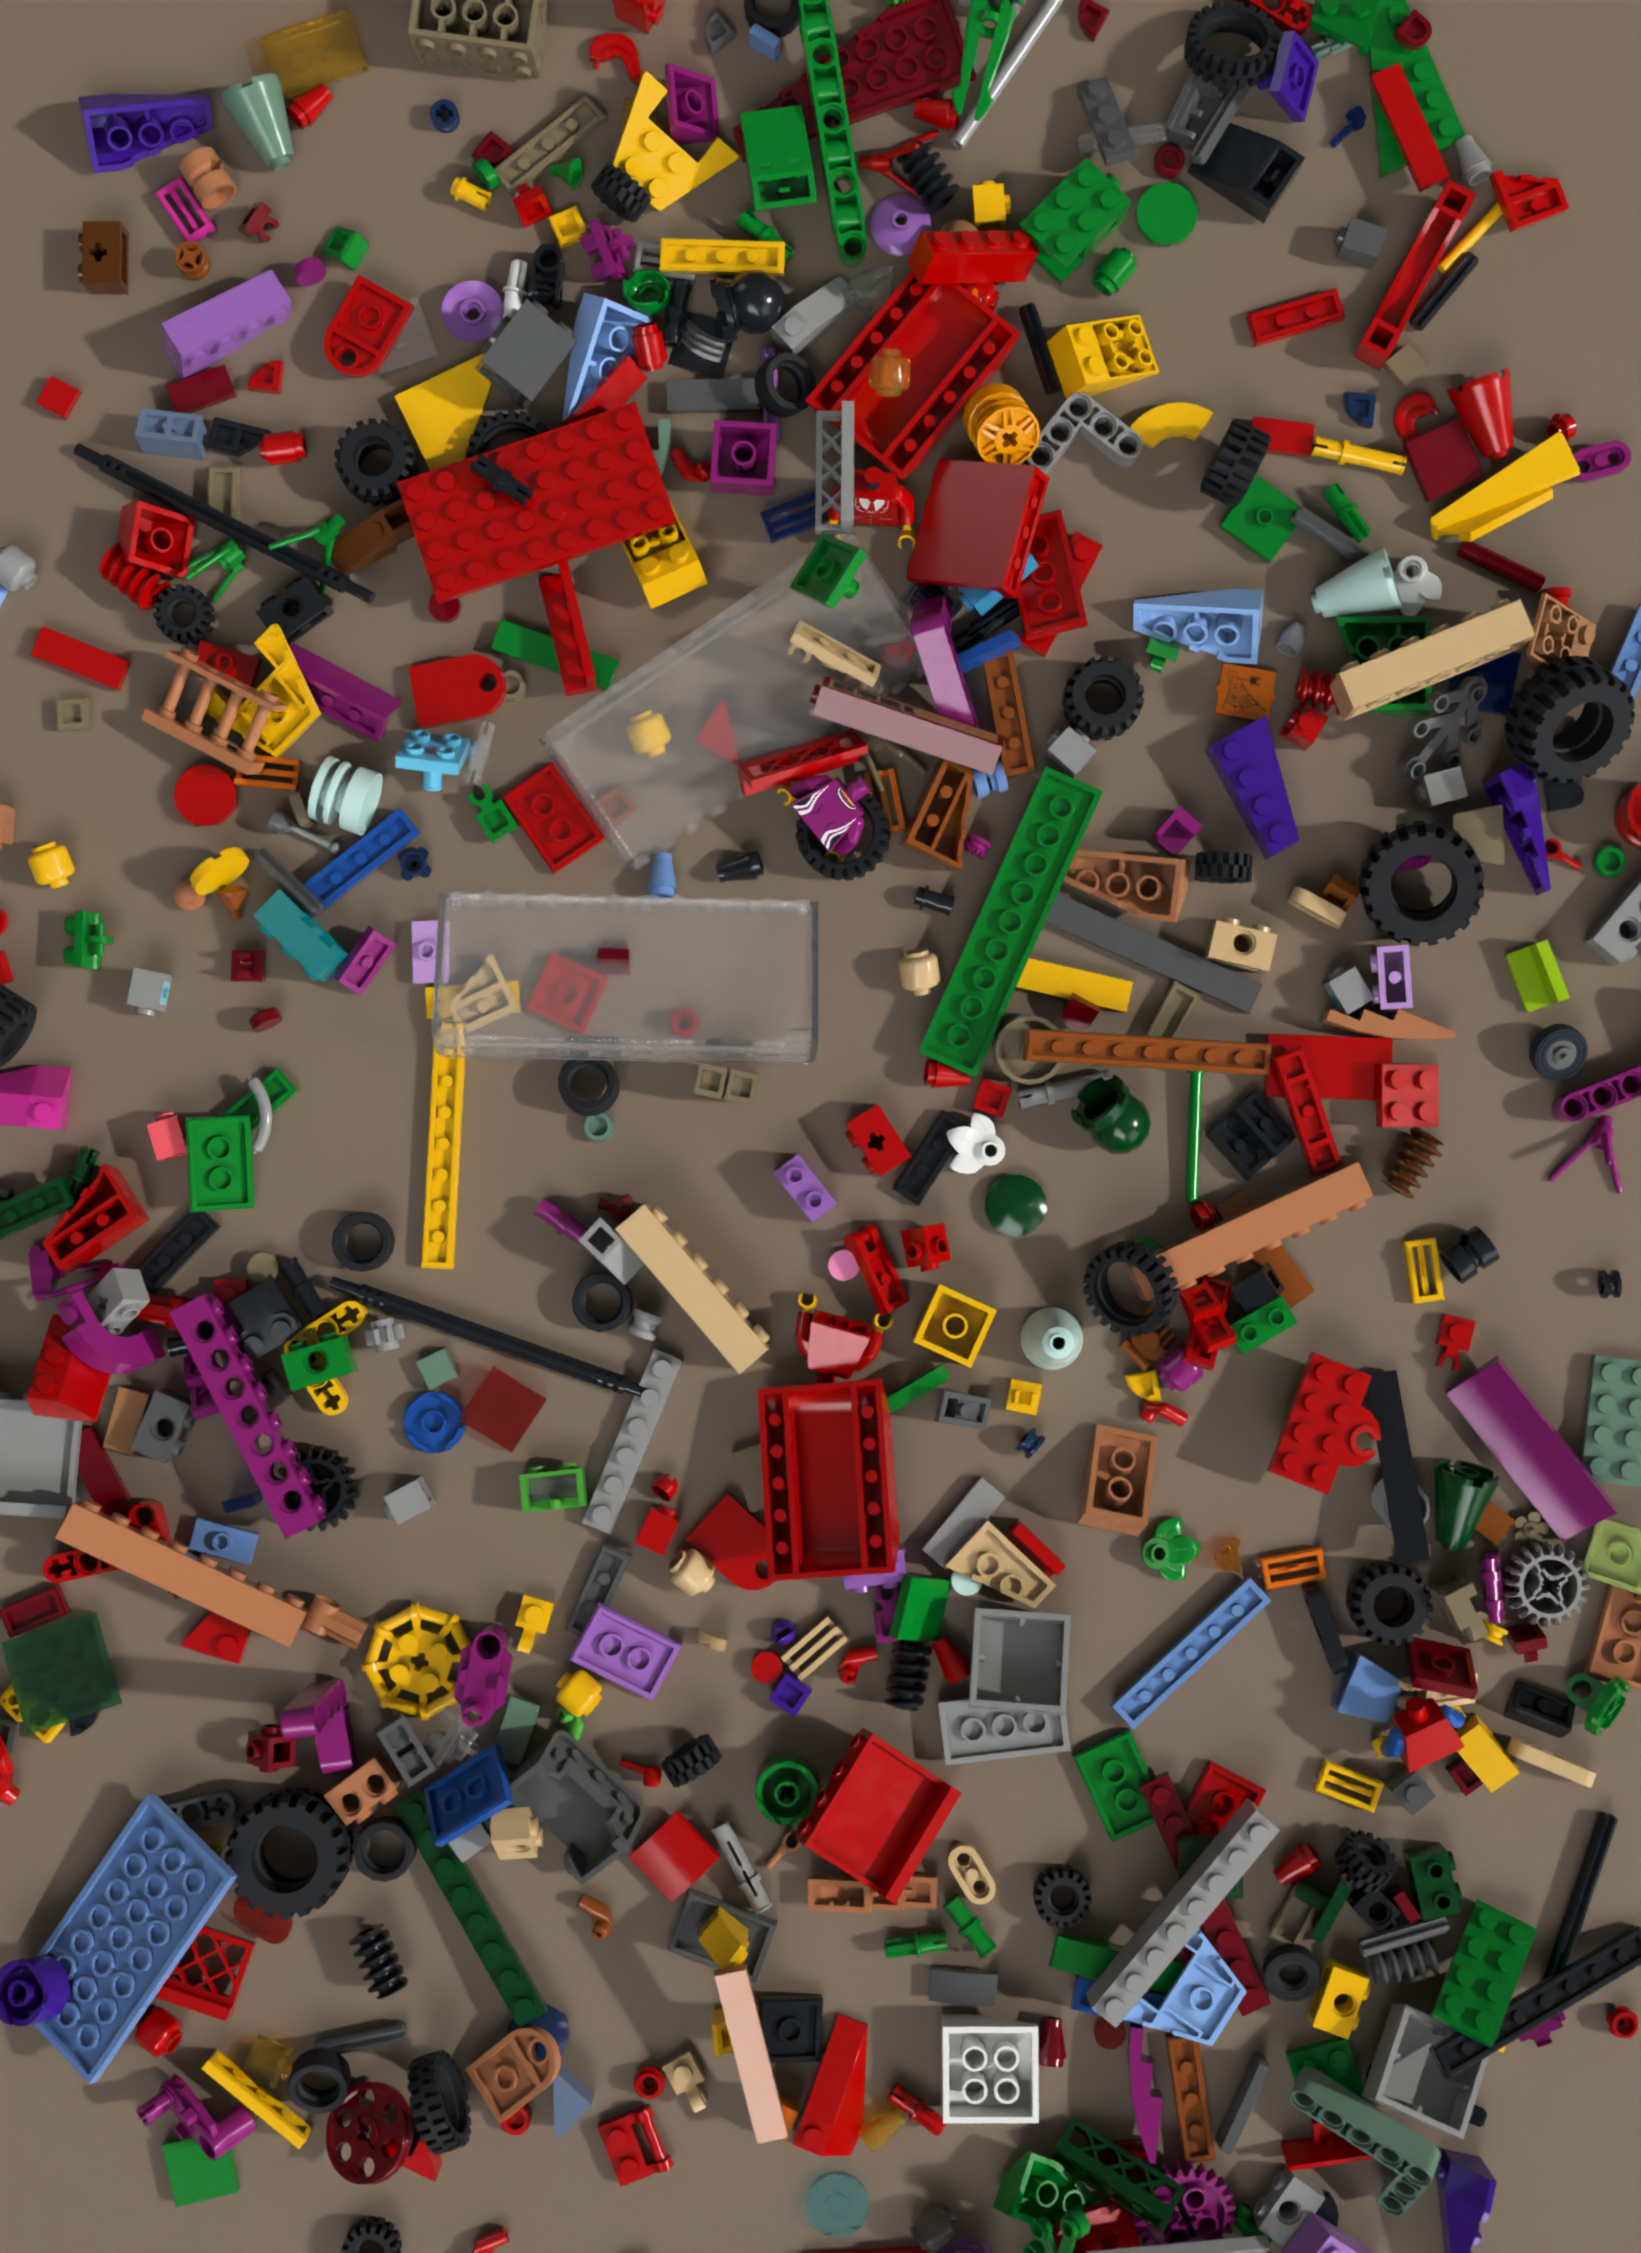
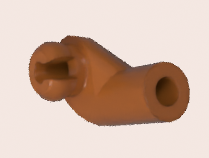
[577,1893,613,1940]

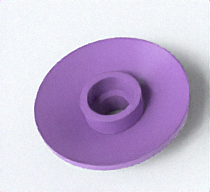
[870,194,932,257]
[441,280,503,343]

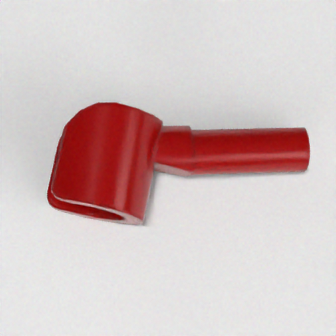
[1546,839,1582,871]
[619,1757,662,1787]

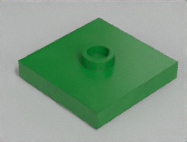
[1219,475,1300,564]

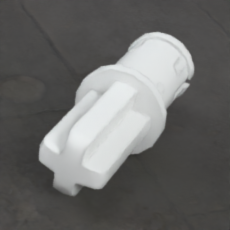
[502,259,529,319]

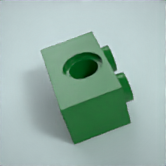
[1228,1295,1298,1355]
[281,1331,358,1391]

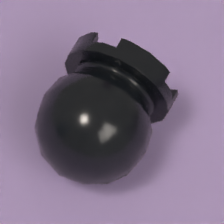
[709,270,786,343]

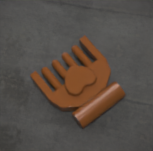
[1118,1307,1183,1371]

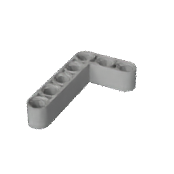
[1019,392,1142,475]

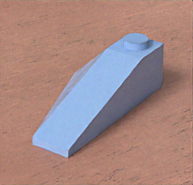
[562,293,653,421]
[1133,589,1264,664]

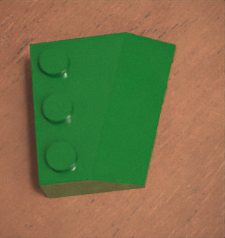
[1335,616,1432,717]

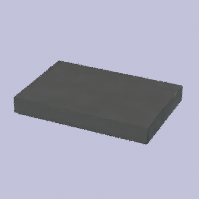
[667,1888,778,1983]

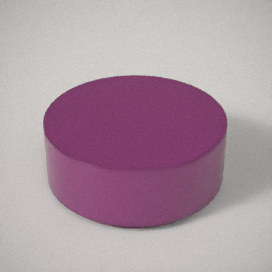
[293,257,326,286]

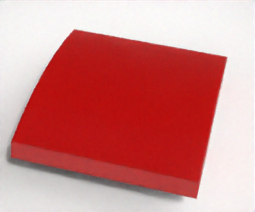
[628,1810,720,1903]

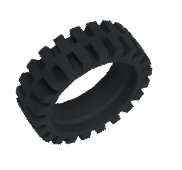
[1184,1,1280,89]
[466,410,550,458]
[796,785,891,881]
[1083,1240,1179,1337]
[407,2050,471,2155]

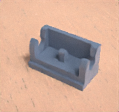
[135,408,208,460]

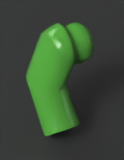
[556,1706,584,1741]

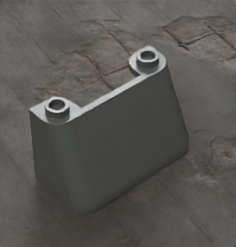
[506,1730,645,1885]

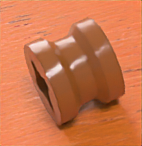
[174,241,211,281]

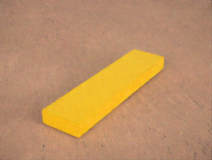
[659,238,785,276]
[1016,958,1133,1013]
[201,2049,312,2149]

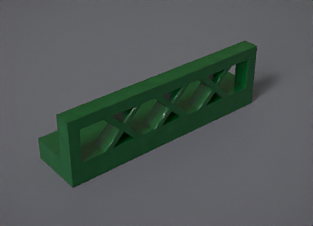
[1052,2117,1185,2233]

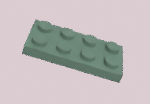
[1579,1354,1641,1488]

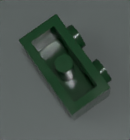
[1403,1842,1463,1921]

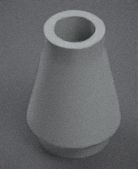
[1455,135,1492,186]

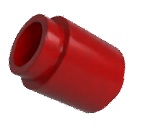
[631,322,668,372]
[259,430,307,466]

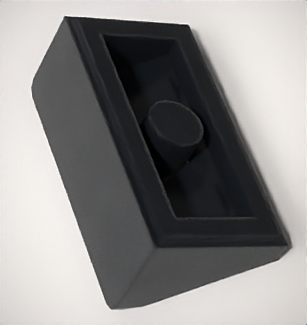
[1504,1681,1575,1738]

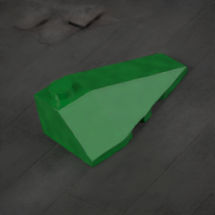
[993,2151,1103,2229]

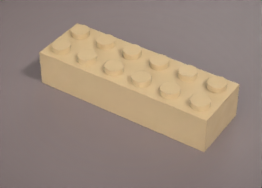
[1329,599,1535,721]
[615,1204,770,1375]

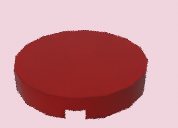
[174,764,237,827]

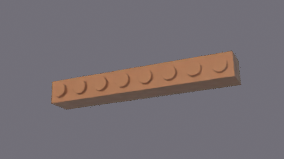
[1125,1161,1374,1304]
[55,1498,308,1648]

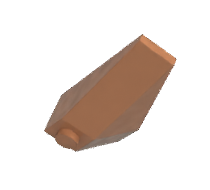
[1063,849,1191,922]

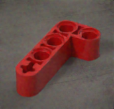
[43,1499,171,1583]

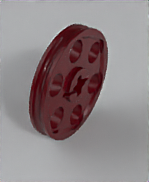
[326,2082,413,2184]

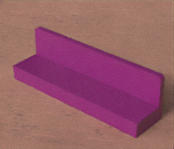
[272,644,401,742]

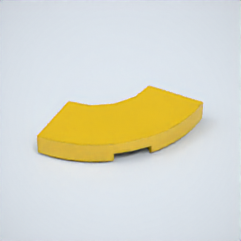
[1130,402,1214,450]

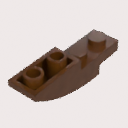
[331,498,415,575]

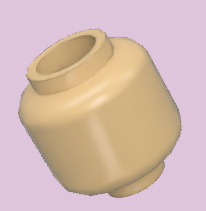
[898,948,941,996]
[668,1548,715,1596]

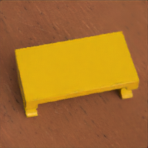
[1455,1713,1520,1793]

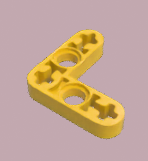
[284,1300,367,1415]

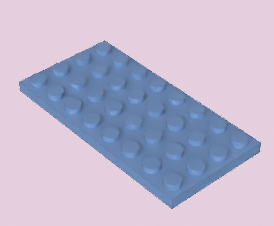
[33,1793,238,2084]

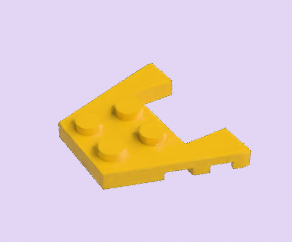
[611,71,739,212]
[206,623,321,757]

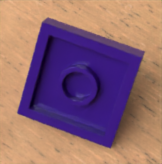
[1256,31,1319,122]

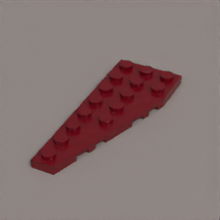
[732,0,976,163]

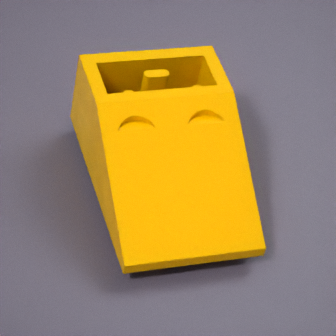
[1047,314,1159,399]
[621,500,708,609]

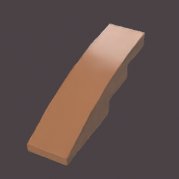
[1320,1009,1457,1041]
[808,1874,938,1914]

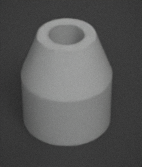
[1276,622,1306,657]

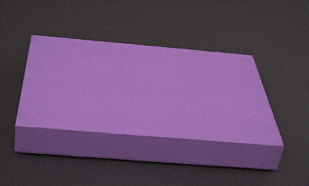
[569,1601,682,1701]

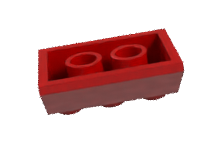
[26,1314,111,1423]

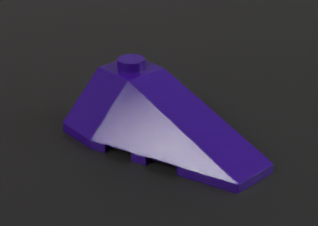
[1482,763,1551,896]

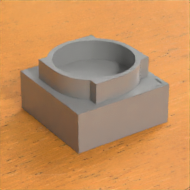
[968,1608,1071,1715]
[1362,2003,1490,2140]

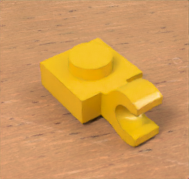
[515,1594,555,1654]

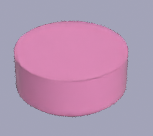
[828,1249,859,1281]

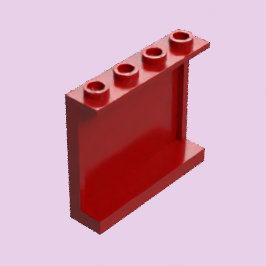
[906,459,1050,599]
[794,1728,962,1904]

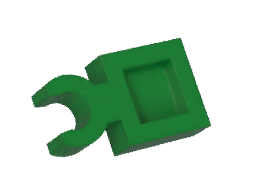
[468,784,519,844]

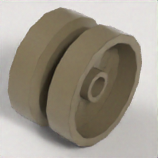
[992,1014,1062,1085]

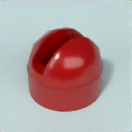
[650,1474,678,1502]

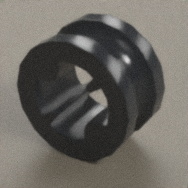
[1597,1270,1622,1298]

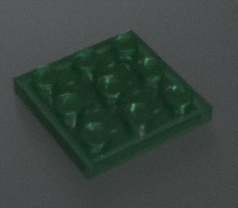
[1,1612,123,1735]

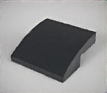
[1205,1090,1297,1181]

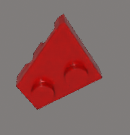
[1489,171,1569,233]

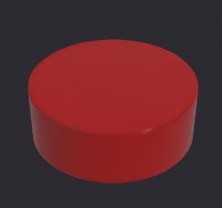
[751,1650,783,1683]
[500,2104,532,2135]

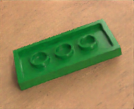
[1430,1899,1537,2048]

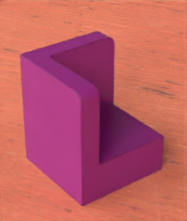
[1151,806,1203,857]

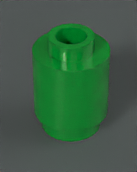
[1092,247,1137,297]

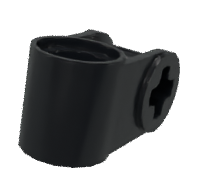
[528,243,565,310]

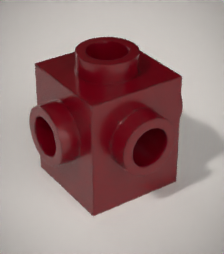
[245,1724,296,1773]

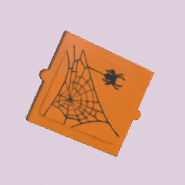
[1214,663,1277,723]

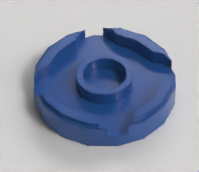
[403,1391,467,1453]

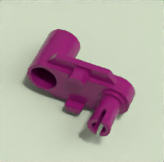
[454,1623,513,1727]
[136,2074,256,2161]

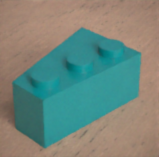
[253,889,349,983]

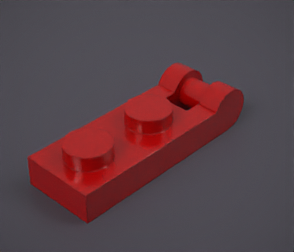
[844,1223,910,1315]

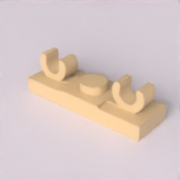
[788,619,882,690]

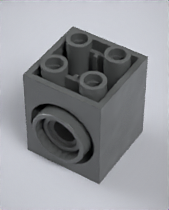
[475,299,577,409]

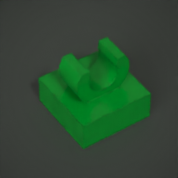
[1145,636,1180,673]

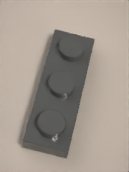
[1077,76,1136,166]

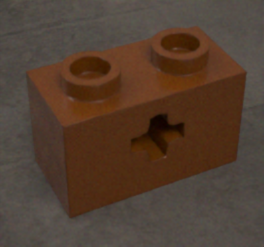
[78,221,129,294]

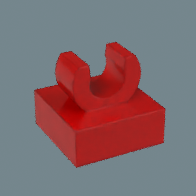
[512,182,552,228]

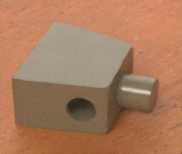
[1445,805,1505,868]

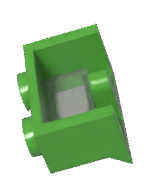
[519,1462,589,1513]

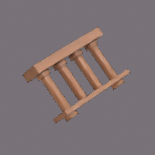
[141,648,288,775]

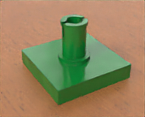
[789,533,868,610]

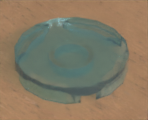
[807,2171,869,2238]

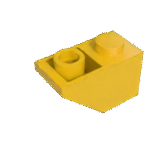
[698,1906,749,1969]

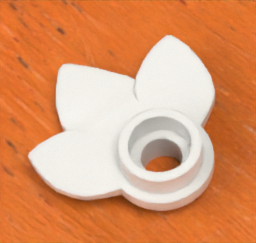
[1393,555,1442,616]
[946,1113,1006,1174]

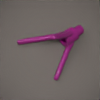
[1548,1115,1622,1193]

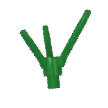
[268,514,345,594]

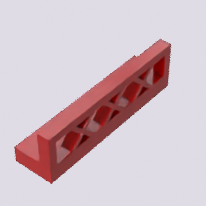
[538,561,596,697]
[737,729,868,797]

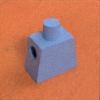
[1331,1650,1406,1723]

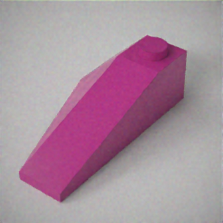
[0,1065,72,1130]

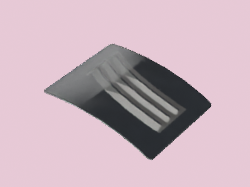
[668,313,733,379]

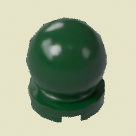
[1071,1075,1151,1154]

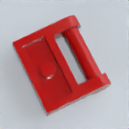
[598,2104,674,2187]

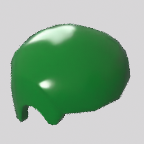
[622,269,671,316]

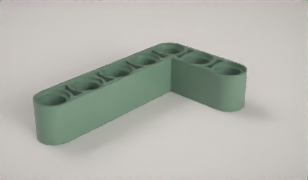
[1289,2067,1441,2216]

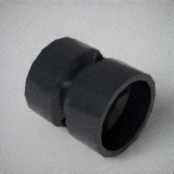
[1438,1226,1500,1284]

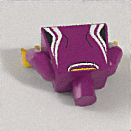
[777,775,871,862]

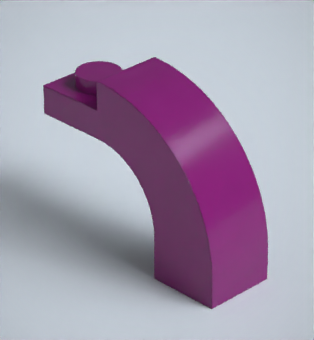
[57,1290,166,1375]

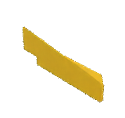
[1430,432,1580,542]

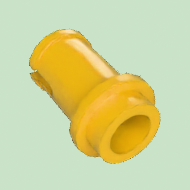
[450,177,492,212]

